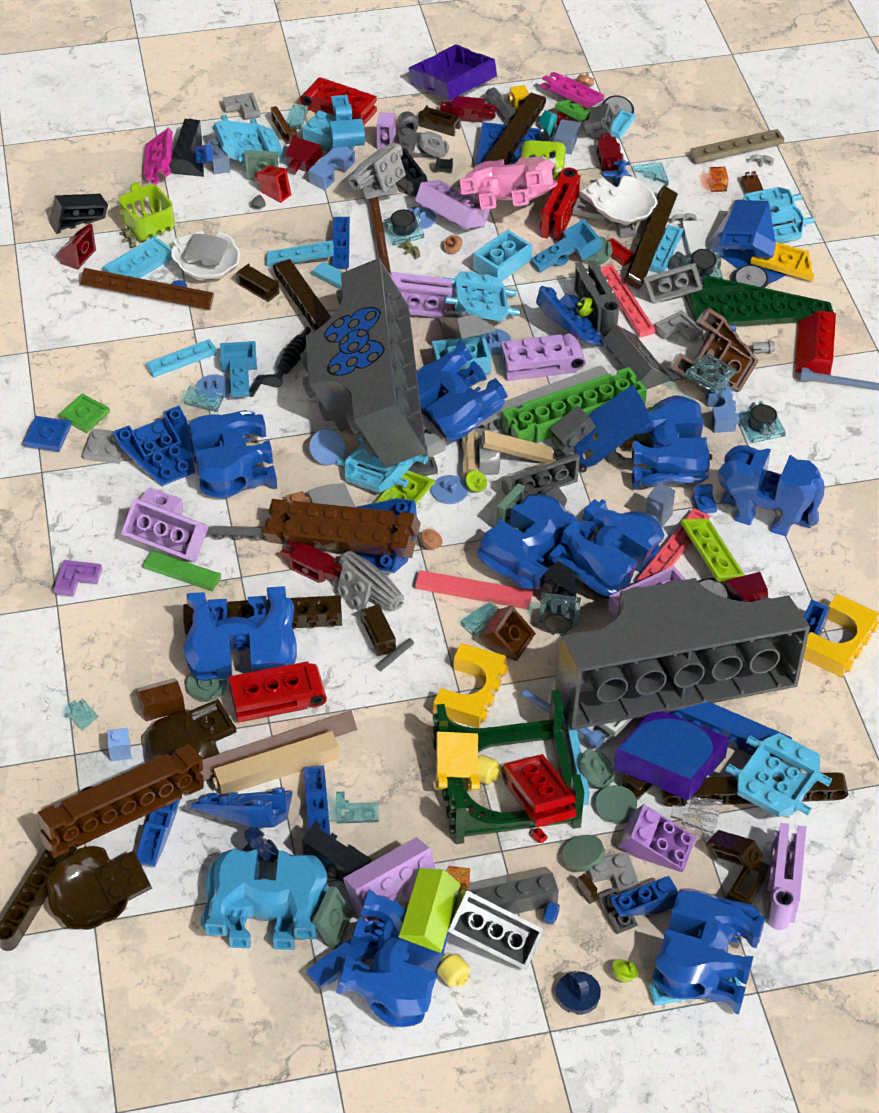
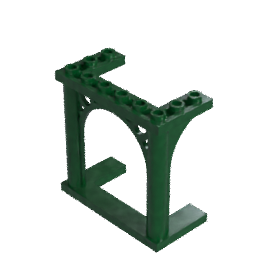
[433,689,585,844]

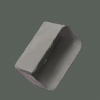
[477,435,500,475]

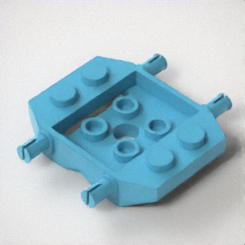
[213,114,283,162]
[743,187,814,243]
[443,271,520,321]
[337,435,428,493]
[726,733,832,817]

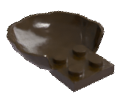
[142,699,237,763]
[47,846,153,930]

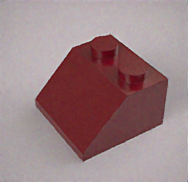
[59,223,96,270]

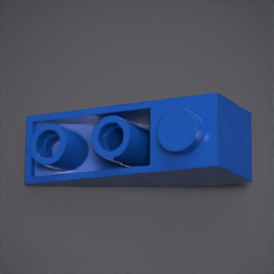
[610,876,678,917]

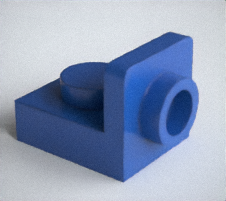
[194,145,213,164]
[693,484,717,514]

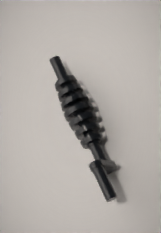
[249,327,311,397]

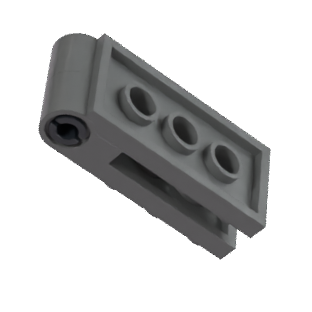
[574,259,619,337]

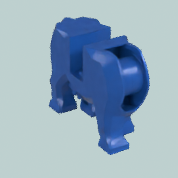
[417,340,508,443]
[631,395,710,490]
[188,410,278,498]
[717,445,825,536]
[477,494,596,590]
[547,499,665,598]
[184,586,297,681]
[652,888,766,1015]
[335,889,449,1027]

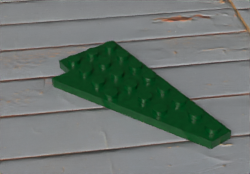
[688,275,834,326]

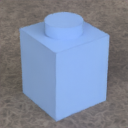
[107,728,132,761]

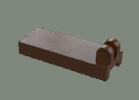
[271,106,297,145]
[741,171,764,193]

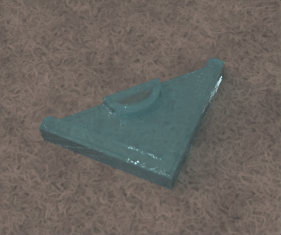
[632,162,669,186]

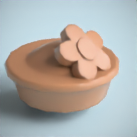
[576,73,594,85]
[444,235,462,255]
[421,529,443,550]

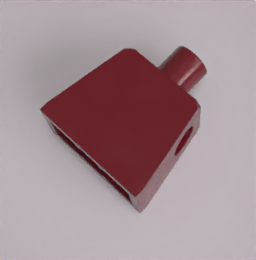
[285,136,323,174]
[726,572,768,602]

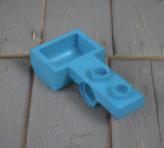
[329,95,365,148]
[531,219,602,273]
[220,341,257,397]

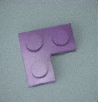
[54,560,102,596]

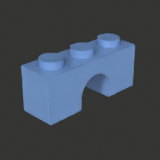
[309,147,355,191]
[705,381,739,433]

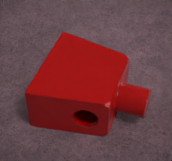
[254,166,292,203]

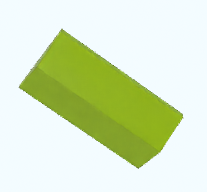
[375,470,435,505]
[680,518,745,584]
[399,868,460,953]

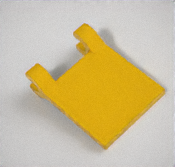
[435,732,480,791]

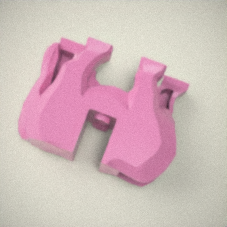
[459,156,557,210]

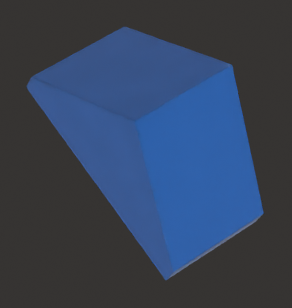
[804,599,830,636]

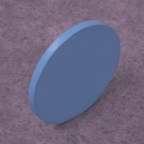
[407,206,436,230]
[481,329,511,355]
[196,374,231,401]
[309,429,346,465]
[431,475,468,504]

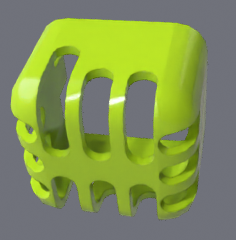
[520,140,566,181]
[119,182,175,241]

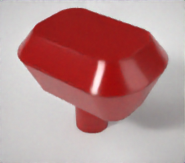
[531,828,548,843]

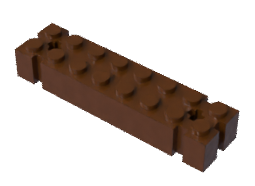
[262,499,421,558]
[38,744,204,858]

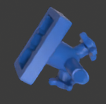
[602,159,632,187]

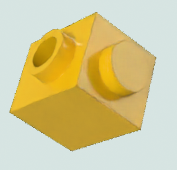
[507,85,529,111]

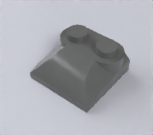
[397,128,433,158]

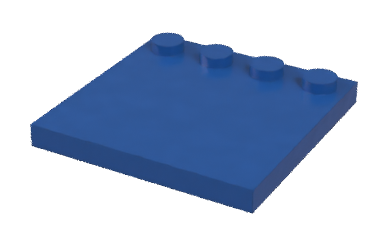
[476,122,545,165]

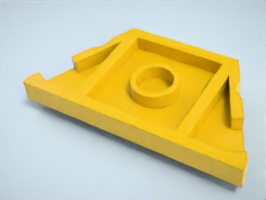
[750,242,814,282]

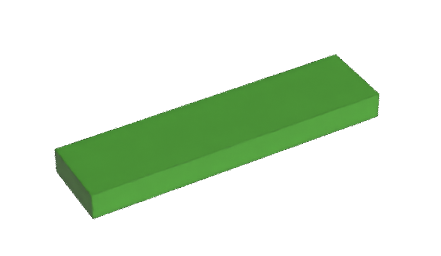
[143,551,221,591]

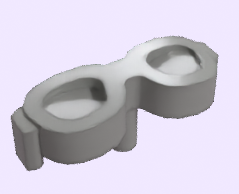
[750,154,774,166]
[672,213,697,222]

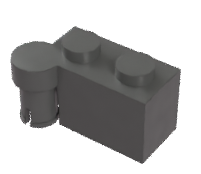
[584,103,615,139]
[550,405,596,455]

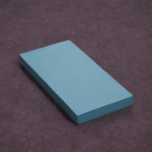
[102,236,173,278]

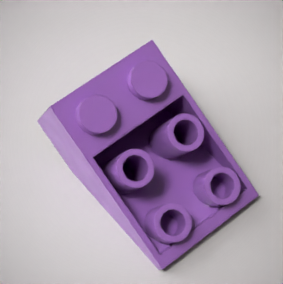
[618,804,696,872]

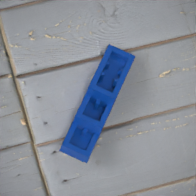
[332,217,350,268]
[303,765,330,835]
[136,799,181,867]
[306,939,379,988]

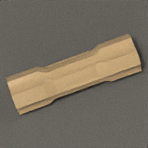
[462,429,479,478]

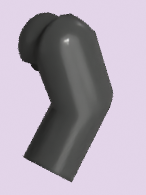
[669,251,684,269]
[607,449,626,466]

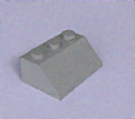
[644,263,702,304]

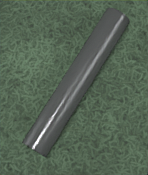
[376,638,414,671]

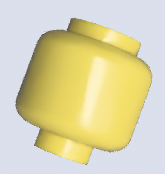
[478,755,501,785]
[437,953,470,987]

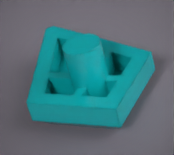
[537,110,558,138]

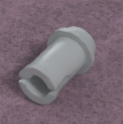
[752,340,775,354]

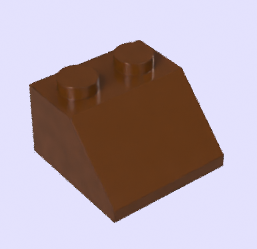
[478,605,536,661]
[136,678,185,722]

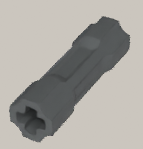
[485,87,517,124]

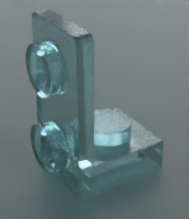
[336,791,379,824]

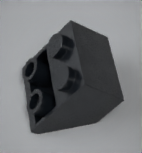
[542,561,577,617]

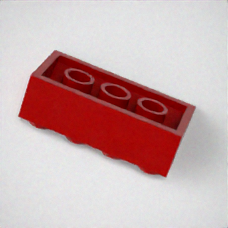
[795,311,836,375]

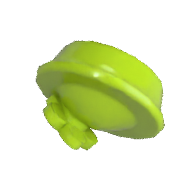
[576,297,593,317]
[466,470,487,492]
[612,959,638,982]

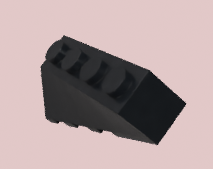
[171,119,204,177]

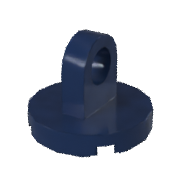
[242,827,279,863]
[556,971,601,1015]

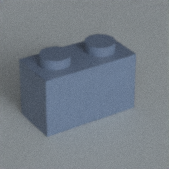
[551,119,580,155]
[208,138,230,175]
[645,482,675,528]

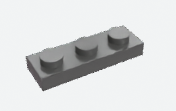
[208,525,264,539]

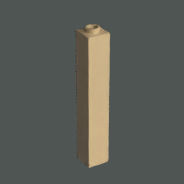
[212,731,340,795]

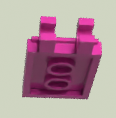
[540,72,605,108]
[143,127,173,185]

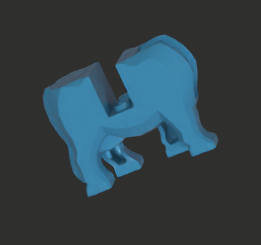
[200,849,328,950]

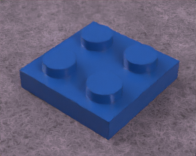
[24,416,71,452]

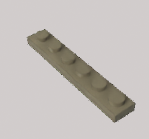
[690,129,785,163]

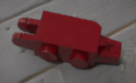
[440,96,497,123]
[596,133,624,171]
[279,541,342,583]

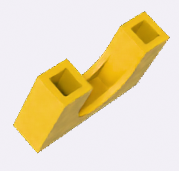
[803,594,879,678]
[433,643,508,728]

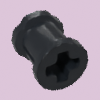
[436,157,453,173]

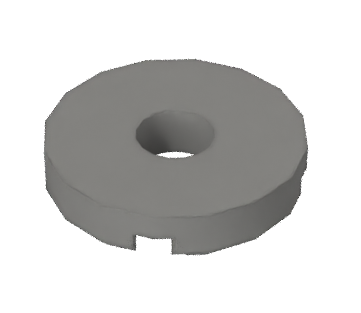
[418,131,449,157]

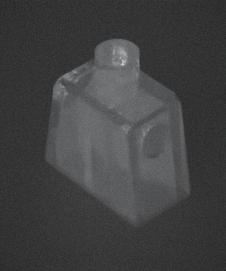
[670,797,722,843]

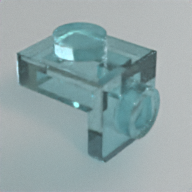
[63,698,99,731]

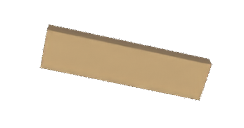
[482,430,553,462]

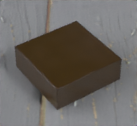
[577,873,598,904]

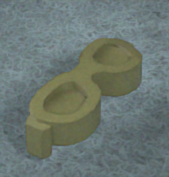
[119,229,136,248]
[399,241,420,259]

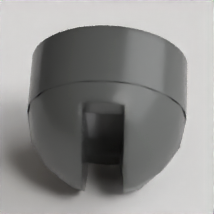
[252,195,266,209]

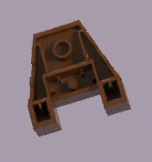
[667,308,759,391]

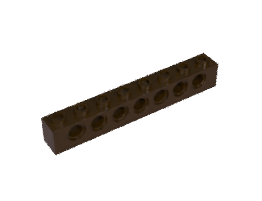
[183,595,342,635]

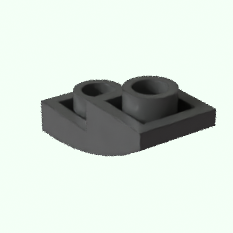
[597,887,638,934]

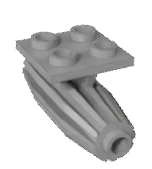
[348,142,406,192]
[336,551,404,613]

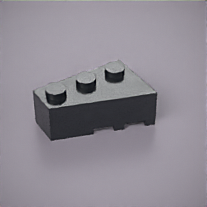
[396,148,428,197]
[49,193,108,234]
[302,821,372,885]

